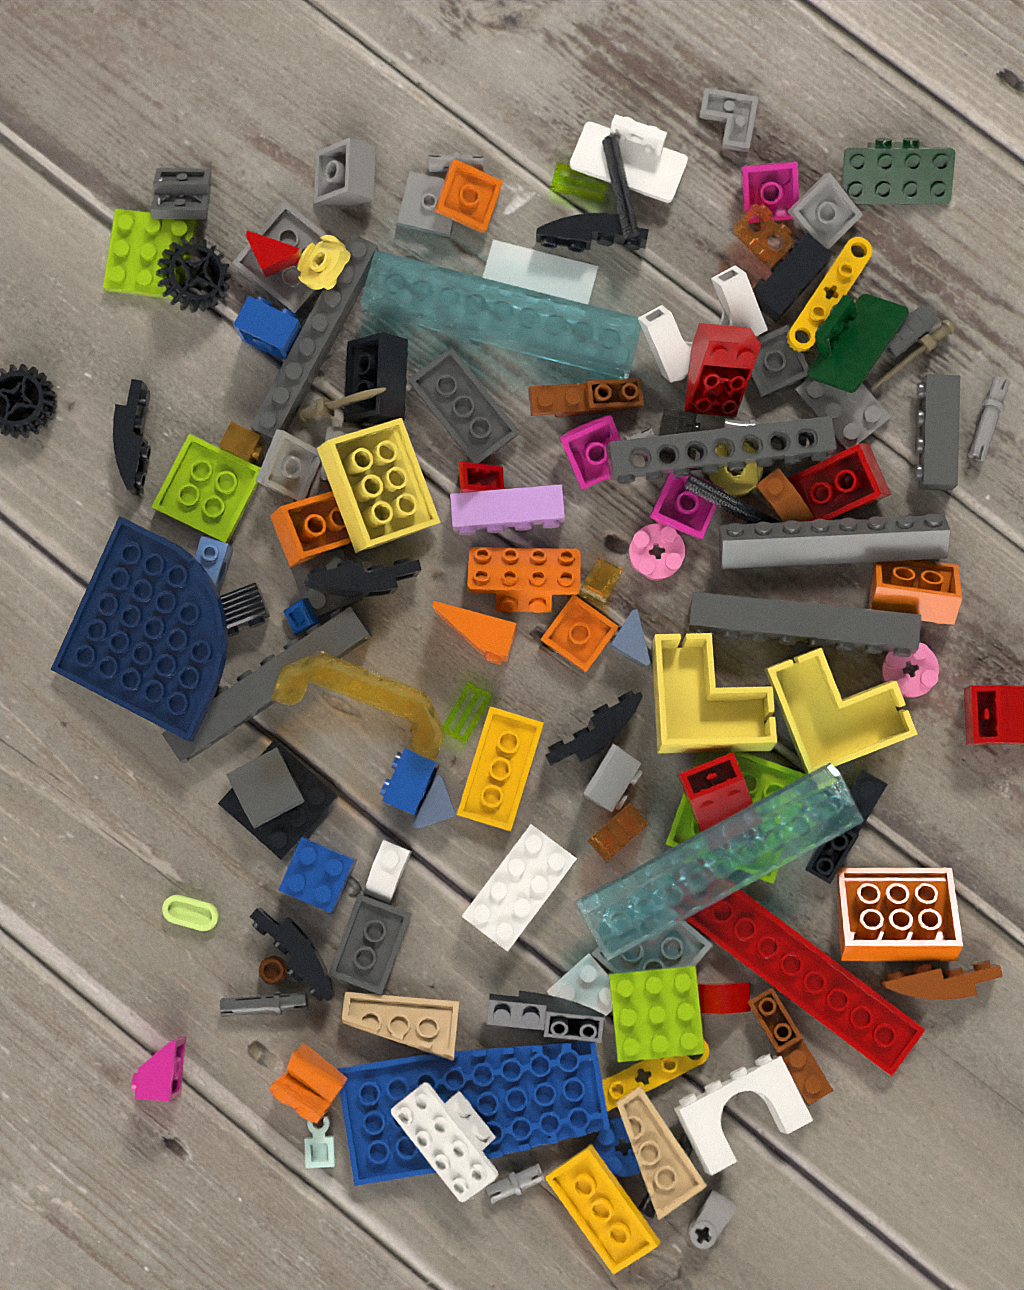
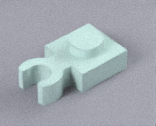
[304,1115,336,1168]

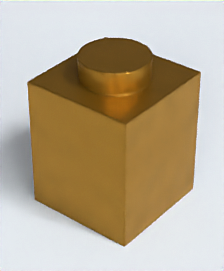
[218,421,265,464]

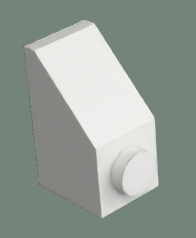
[363,840,412,904]

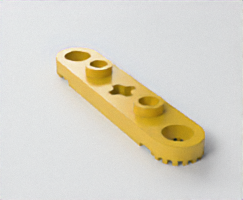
[787,237,872,352]
[602,1039,709,1111]

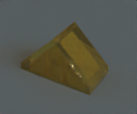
[579,557,623,608]

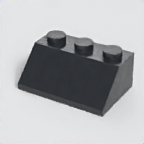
[343,332,408,424]

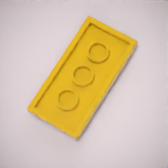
[457,706,544,832]
[544,1144,661,1274]

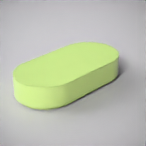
[162,895,219,931]

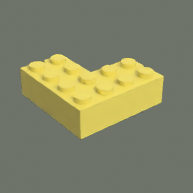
[651,633,777,754]
[764,648,917,776]

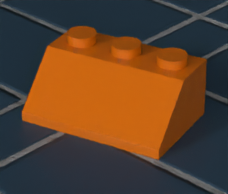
[869,560,962,625]

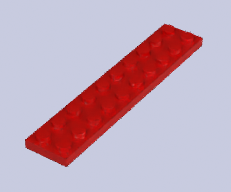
[659,854,925,1077]

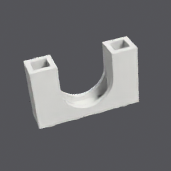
[638,266,768,383]
[674,1053,813,1175]

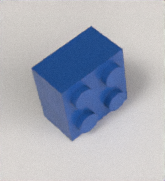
[233,296,302,361]
[380,748,440,816]
[279,837,357,913]

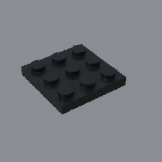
[218,740,338,860]

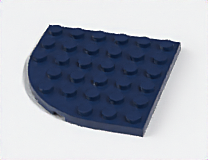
[50,516,228,742]

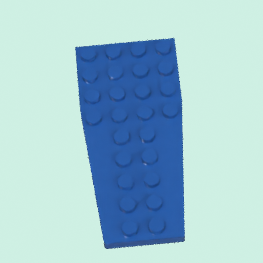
[337,1041,610,1186]

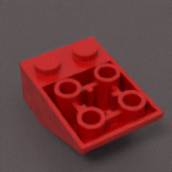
[684,323,761,417]
[964,685,1024,745]
[677,752,763,855]

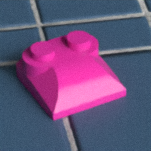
[740,162,799,224]
[559,415,621,490]
[649,473,724,540]

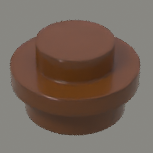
[259,956,288,985]

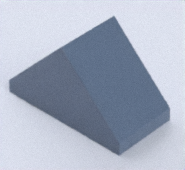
[610,609,651,668]
[412,775,457,829]

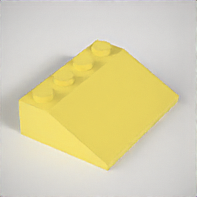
[317,418,441,553]

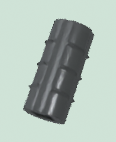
[884,304,938,359]

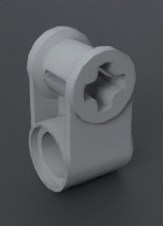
[688,1189,737,1249]

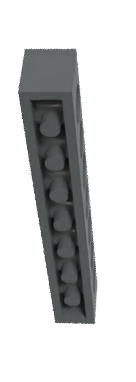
[606,416,837,484]

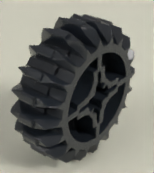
[156,237,231,313]
[0,364,57,439]

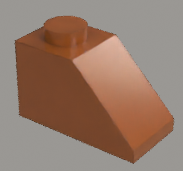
[756,468,815,522]

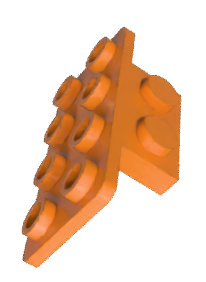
[467,547,581,613]

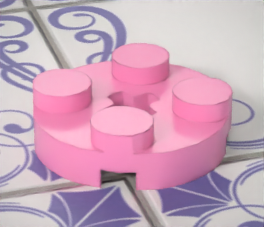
[629,524,685,580]
[880,643,939,698]

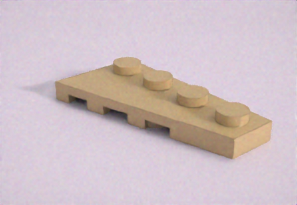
[342,992,459,1061]
[616,1085,707,1220]

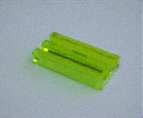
[550,162,608,203]
[441,681,493,745]

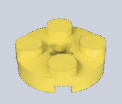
[297,235,350,290]
[707,442,763,497]

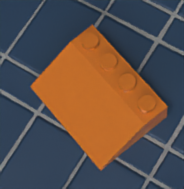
[837,868,963,961]

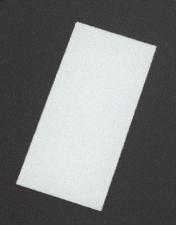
[480,240,599,313]

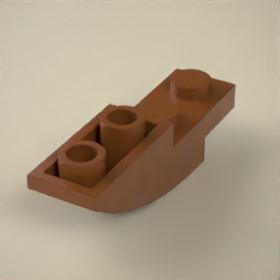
[528,378,644,417]
[880,960,1003,1000]
[748,987,834,1106]

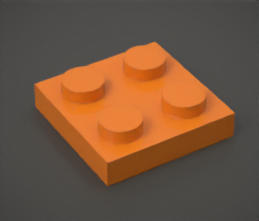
[434,158,503,234]
[541,595,619,673]

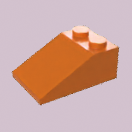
[270,491,352,567]
[432,601,517,665]

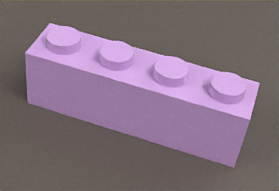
[450,484,565,535]

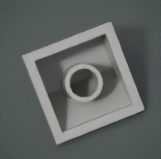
[314,138,376,206]
[582,744,642,813]

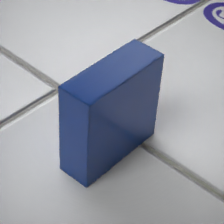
[283,598,319,636]

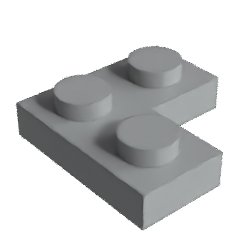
[699,88,759,153]

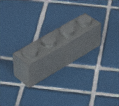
[914,374,960,491]

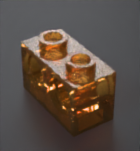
[728,203,795,267]
[587,803,649,863]

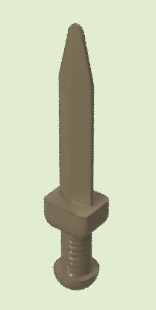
[870,320,955,390]
[296,387,386,423]

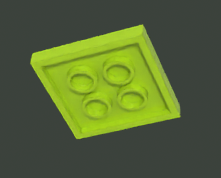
[103,209,198,299]
[151,434,261,544]
[609,965,705,1062]

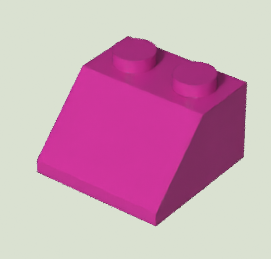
[131,1036,186,1102]

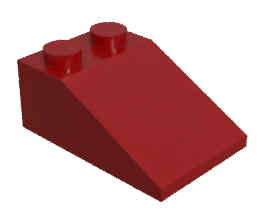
[787,443,891,521]

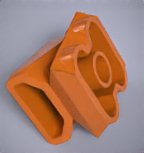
[269,1043,348,1124]

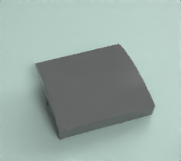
[151,168,211,219]
[226,747,305,829]

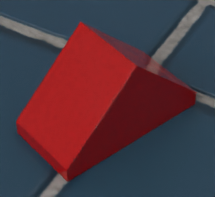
[245,230,302,278]
[459,462,505,493]
[697,982,751,1014]

